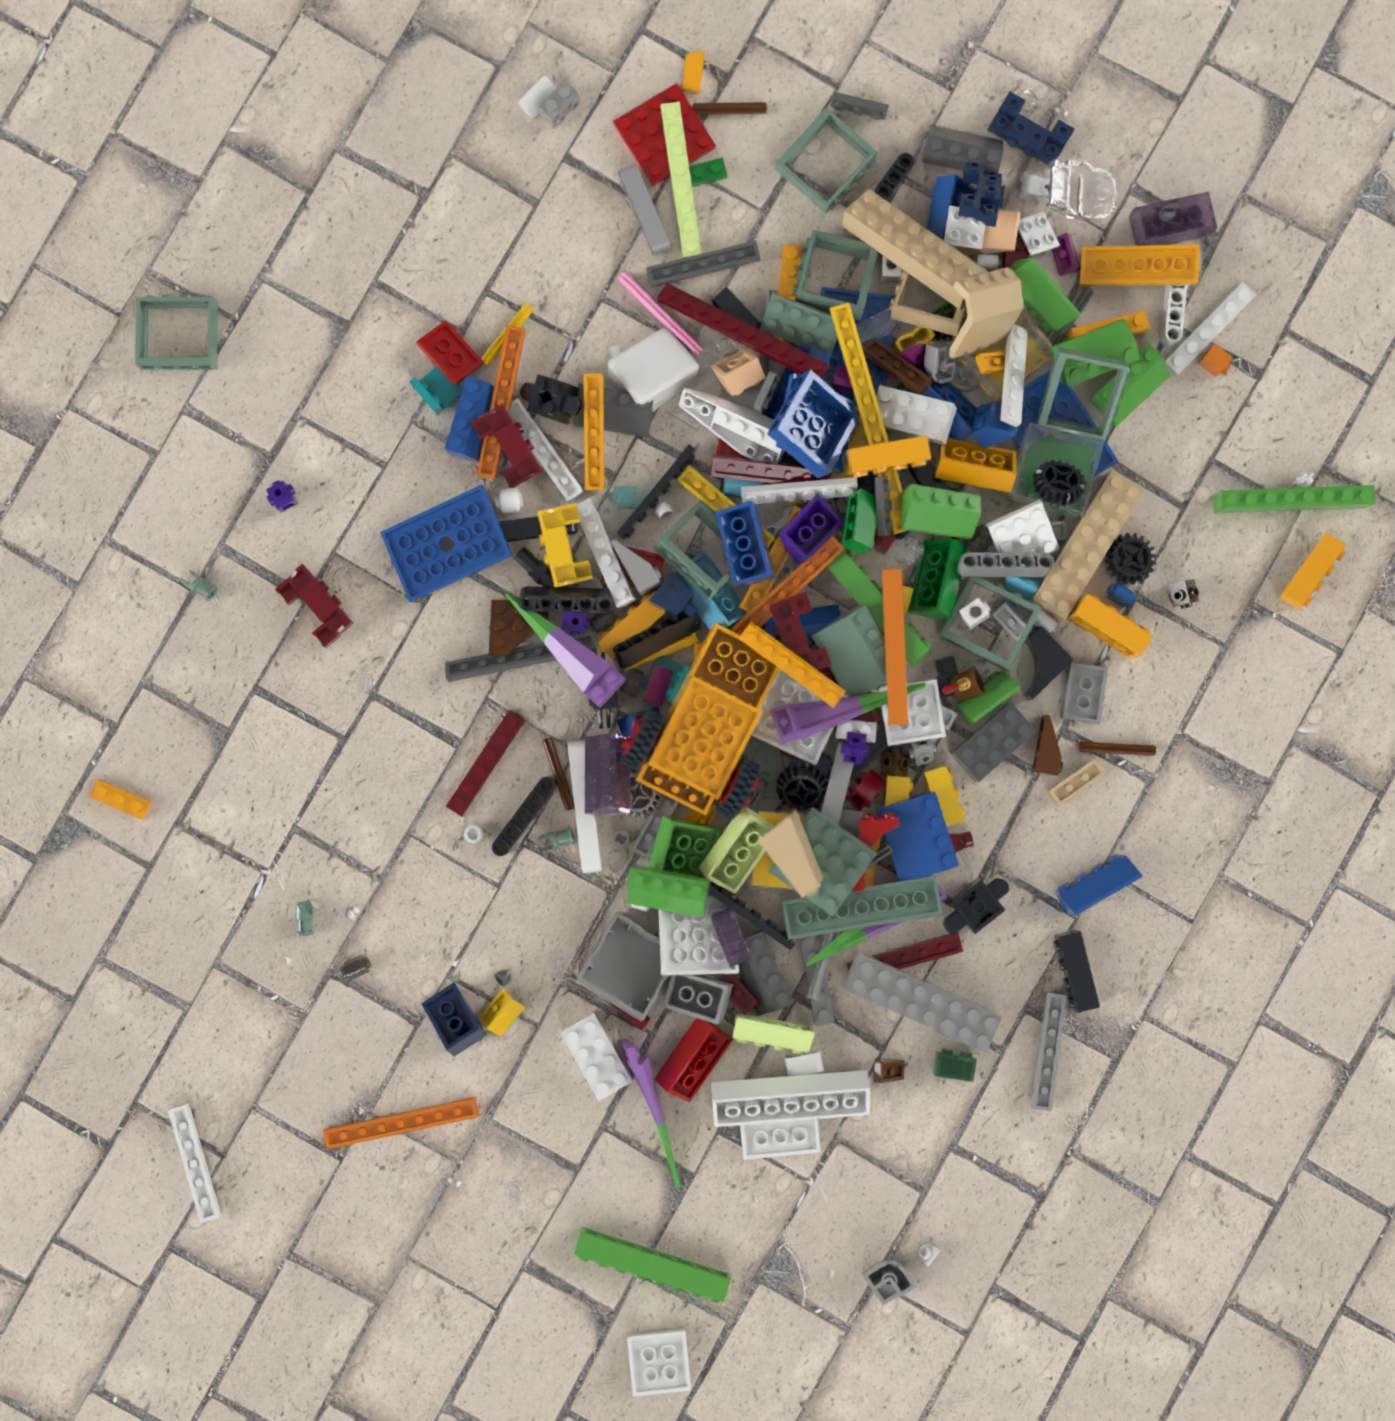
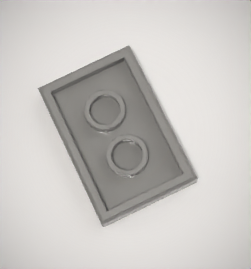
[1061,662,1108,724]

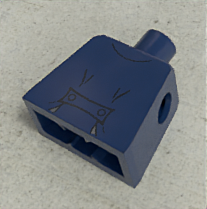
[649,572,698,618]

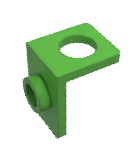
[932,301,966,325]

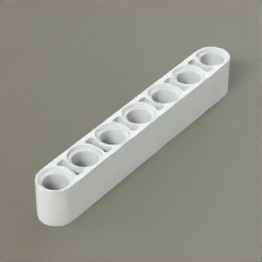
[568,739,602,874]

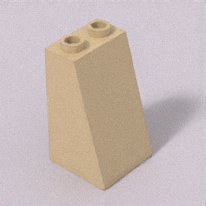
[758,810,823,898]

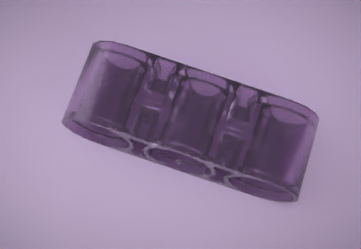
[711,908,750,967]

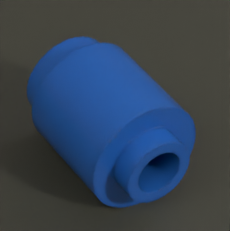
[1106,582,1136,609]

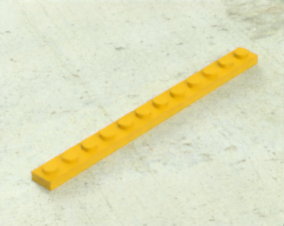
[830,302,908,534]

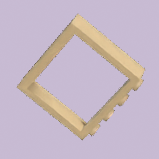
[889,265,980,336]

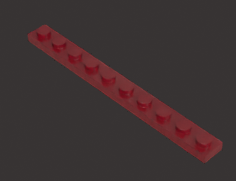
[657,283,829,379]

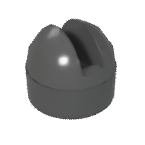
[1159,205,1176,222]
[494,970,511,987]

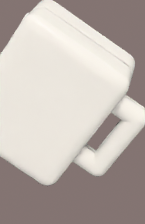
[608,328,699,412]

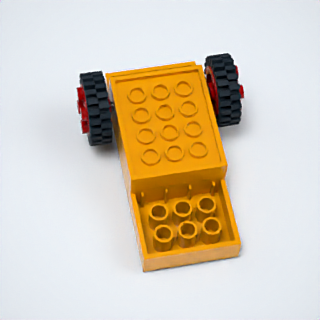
[620,623,780,819]

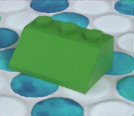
[955,670,1021,724]

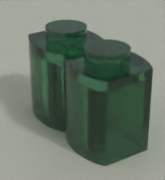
[933,1048,977,1082]

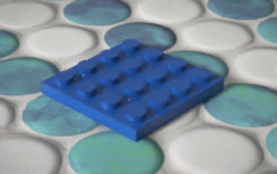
[776,373,856,474]

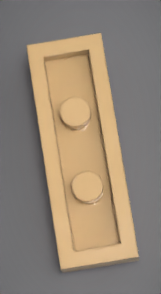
[1047,758,1106,807]

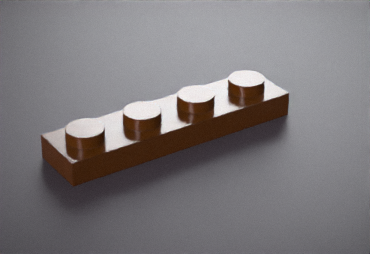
[862,338,932,395]

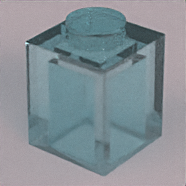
[610,486,637,509]

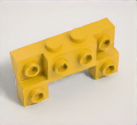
[537,503,593,588]

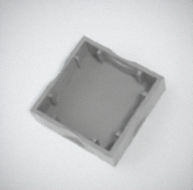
[575,912,669,1022]

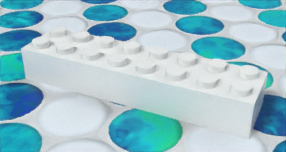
[711,1070,870,1127]

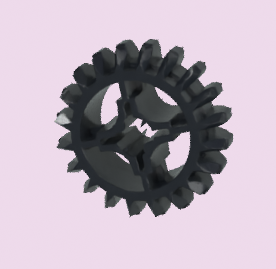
[1032,459,1086,508]
[1104,533,1157,585]
[776,762,828,811]

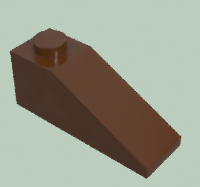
[1031,715,1063,776]

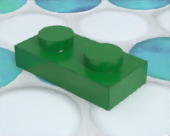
[689,157,728,187]

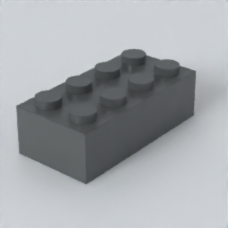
[950,702,1037,782]

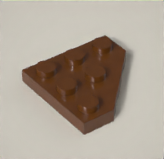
[489,600,549,656]

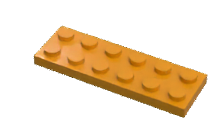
[1080,245,1200,286]

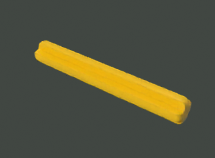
[481,303,534,366]

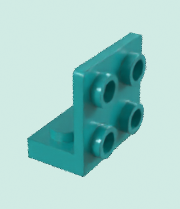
[409,367,463,416]
[642,656,690,703]

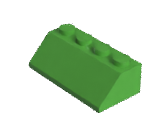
[1009,257,1081,332]
[1051,319,1140,387]
[1089,343,1170,428]
[900,484,981,540]
[627,865,711,918]

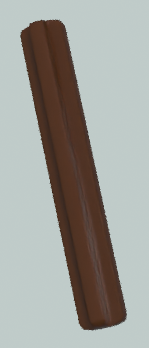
[693,102,767,115]
[542,737,575,811]
[1079,742,1156,756]

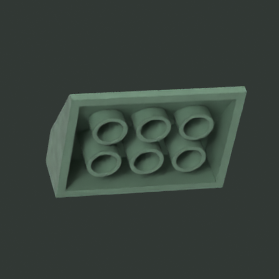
[810,605,887,697]

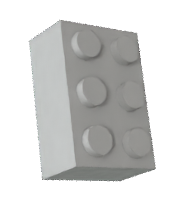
[663,975,733,1024]

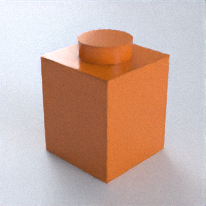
[1198,344,1233,377]

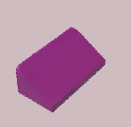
[1052,232,1081,276]
[901,343,925,372]
[643,665,673,708]

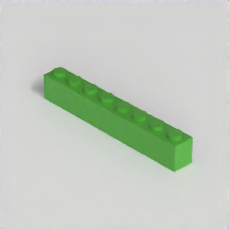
[1214,485,1375,513]
[827,537,931,667]
[574,1227,731,1303]

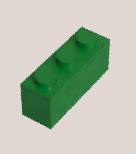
[842,489,877,555]

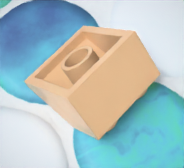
[711,349,766,396]

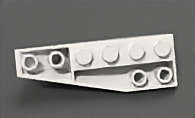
[678,388,785,463]

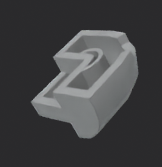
[924,339,956,383]
[862,1259,917,1306]

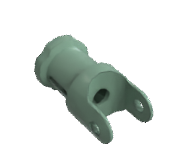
[181,570,218,601]
[538,827,575,851]
[295,901,314,936]

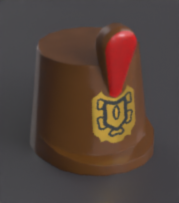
[942,666,985,701]

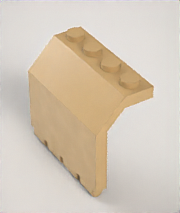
[949,267,1024,358]

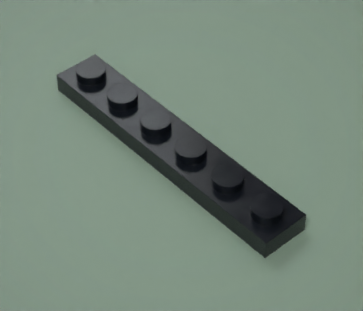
[617,444,696,540]
[698,874,795,951]

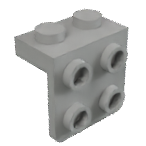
[727,371,778,414]

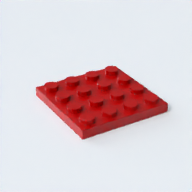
[613,83,716,187]

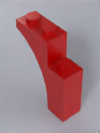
[851,813,900,891]

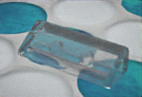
[856,308,899,348]

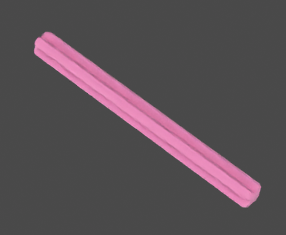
[618,272,704,356]

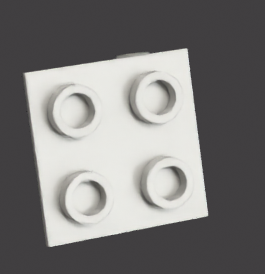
[944,205,985,250]
[1018,212,1060,256]

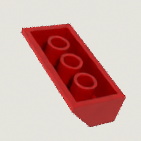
[654,1018,734,1103]

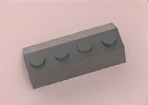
[922,125,1004,173]
[573,383,653,438]
[737,930,794,1016]

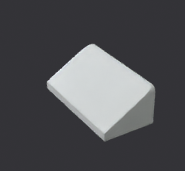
[519,75,556,119]
[992,600,1034,641]

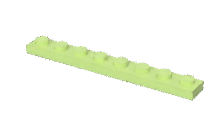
[660,102,702,258]

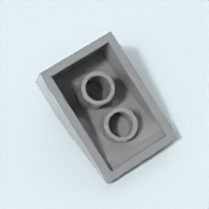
[611,540,662,597]

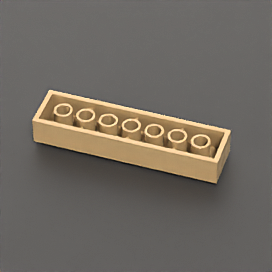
[842,189,988,309]
[1031,470,1145,622]

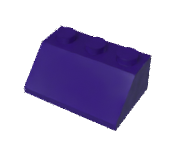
[779,494,844,565]

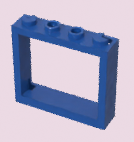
[767,370,860,478]

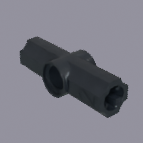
[514,546,566,587]

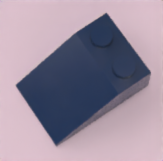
[421,982,487,1057]

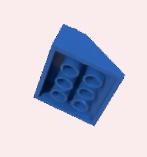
[875,791,959,882]

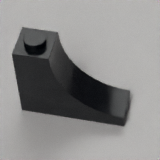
[1024,627,1074,700]

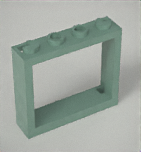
[775,107,877,214]
[792,230,878,320]
[135,294,218,370]
[1036,347,1130,441]
[653,501,732,600]
[940,577,1042,672]

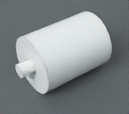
[975,254,1001,271]
[1035,609,1058,634]

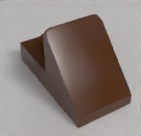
[874,1058,905,1083]

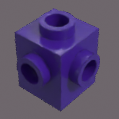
[266,480,298,513]
[561,612,590,636]
[840,732,869,764]

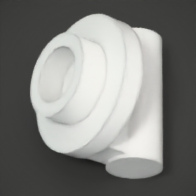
[918,1243,940,1267]

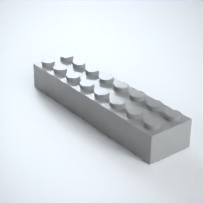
[842,951,1002,1053]

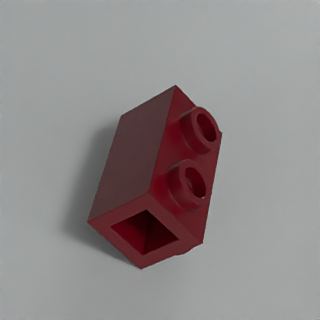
[845,769,885,812]

